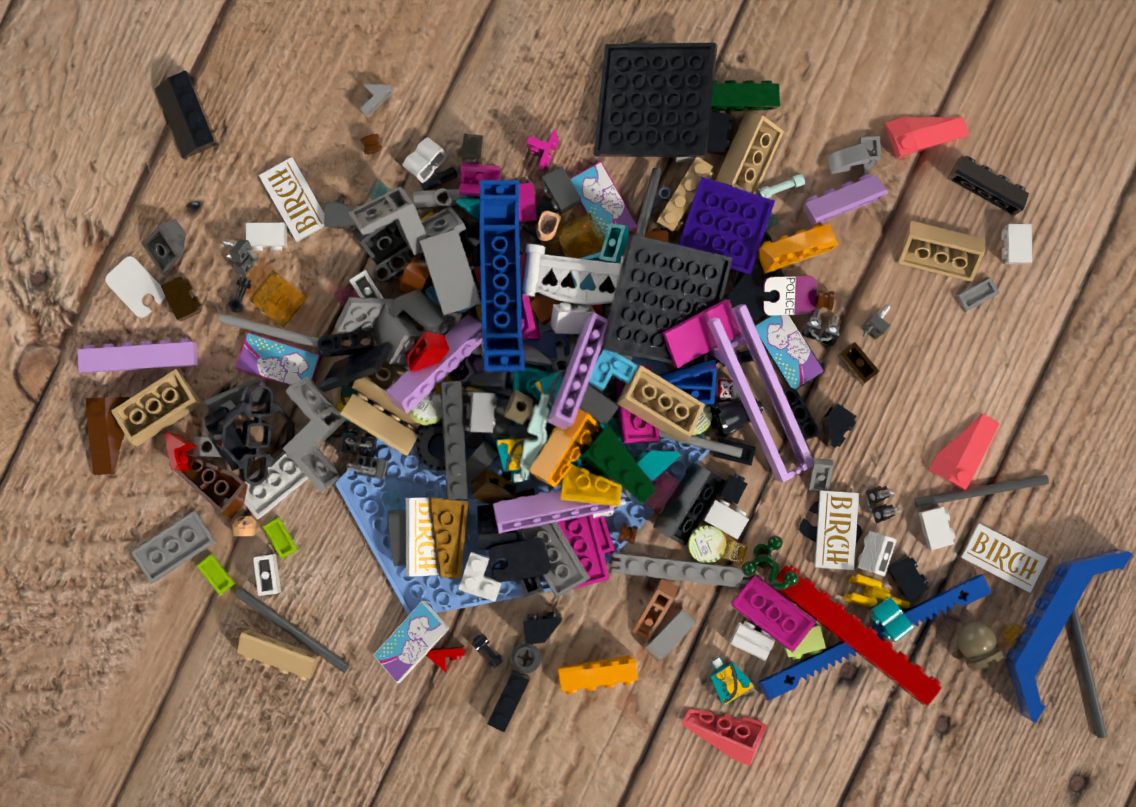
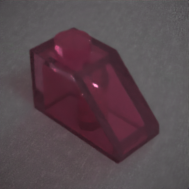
[645,471,680,514]

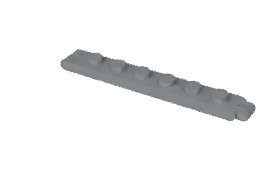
[609,552,751,588]

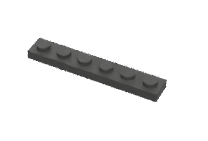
[440,381,468,500]

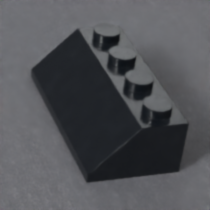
[155,70,219,159]
[947,156,1029,216]
[653,461,726,546]

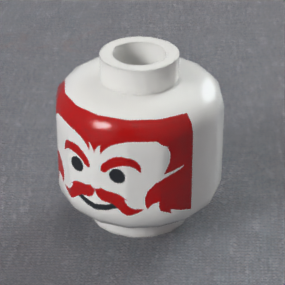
[715,378,739,402]

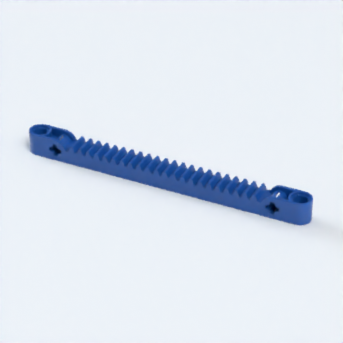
[758,574,992,700]

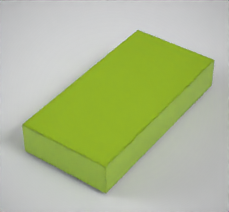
[262,517,299,560]
[196,553,236,596]

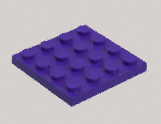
[679,177,775,274]

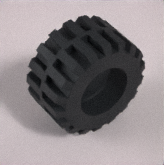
[416,422,466,471]

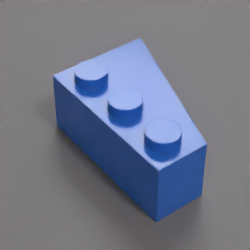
[658,360,717,404]

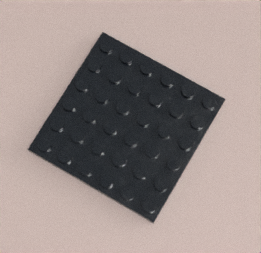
[593,43,718,157]
[601,234,733,367]

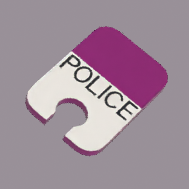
[762,276,817,315]

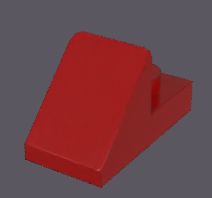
[164,432,197,472]
[426,646,465,673]

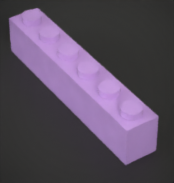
[547,313,608,430]
[386,314,482,414]
[77,339,198,373]
[493,489,614,533]

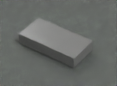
[956,277,999,312]

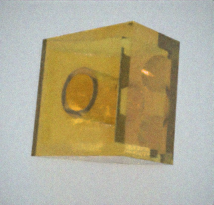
[557,213,605,259]
[249,270,308,328]

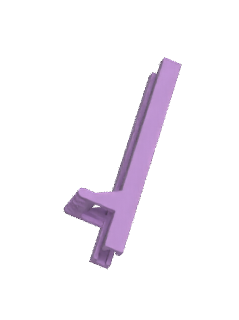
[707,305,814,482]

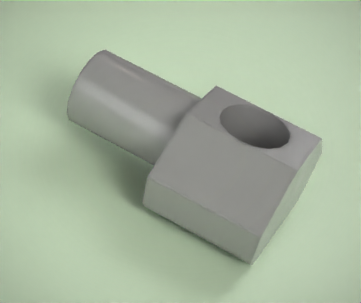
[193,418,222,457]

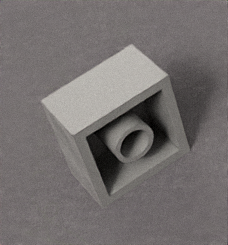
[462,390,497,433]

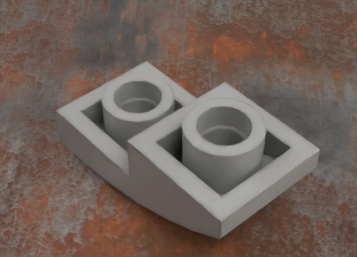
[827,143,870,174]

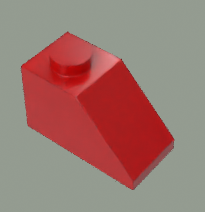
[406,331,449,372]

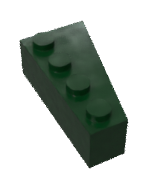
[711,80,780,113]
[580,425,656,506]

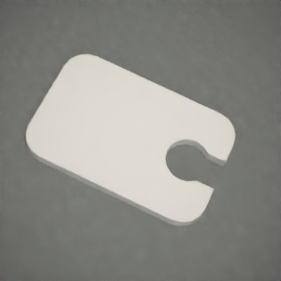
[105,256,166,318]

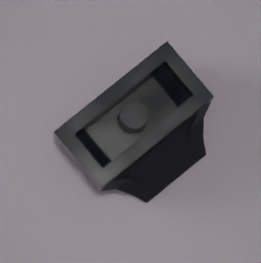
[453,354,484,389]

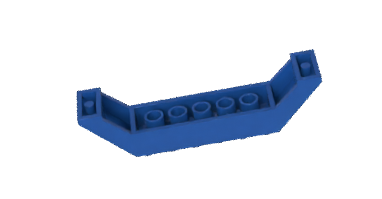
[479,180,525,371]
[1005,549,1133,723]

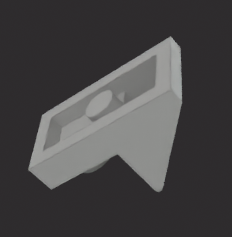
[360,84,394,118]
[809,458,834,491]

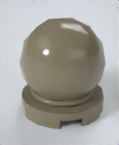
[957,622,1005,671]

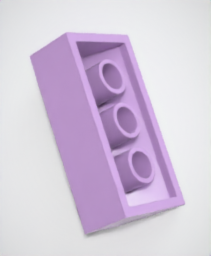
[803,174,888,227]

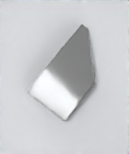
[860,135,881,174]

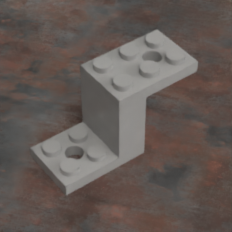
[349,186,466,255]
[335,297,449,364]
[283,377,346,492]

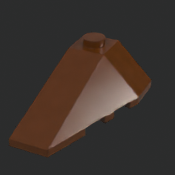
[86,397,130,475]
[175,455,248,519]

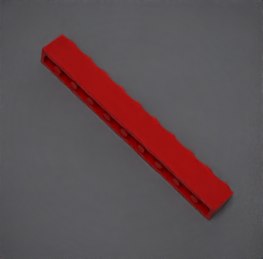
[776,565,942,707]

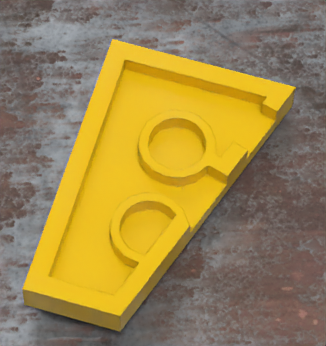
[560,463,622,507]

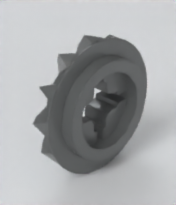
[511,643,541,673]

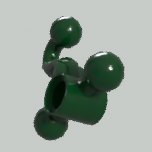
[742,535,799,590]

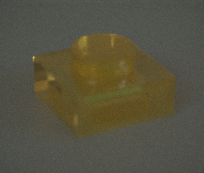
[723,540,748,565]
[1001,623,1024,644]

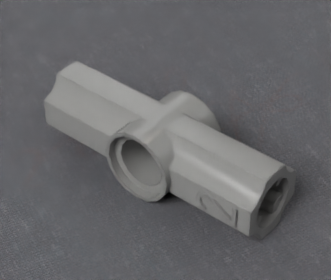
[413,188,468,209]

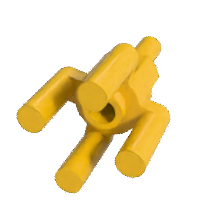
[844,574,910,609]

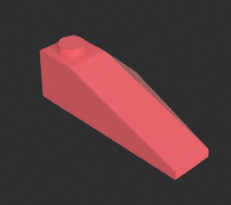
[884,117,969,159]
[928,414,1000,490]
[682,709,767,766]

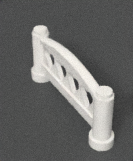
[522,244,624,305]

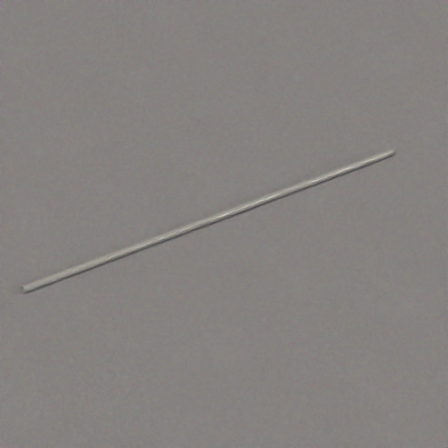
[219,313,743,458]

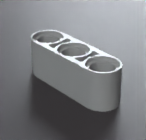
[644,608,696,662]

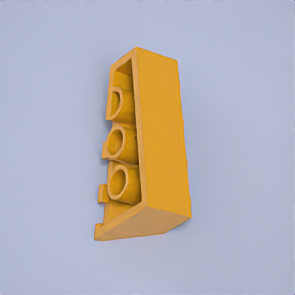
[757,223,838,274]
[529,409,602,487]
[558,655,638,694]

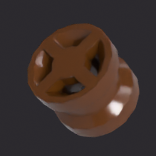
[360,134,383,155]
[816,290,834,310]
[618,523,638,545]

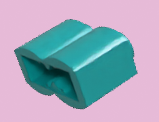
[870,596,914,642]

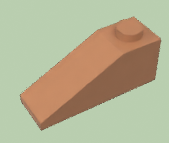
[632,578,679,641]

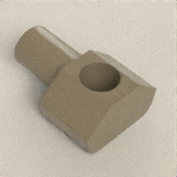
[504,390,535,425]

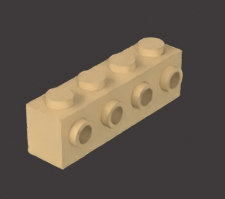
[656,157,714,234]

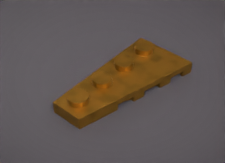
[429,498,469,579]

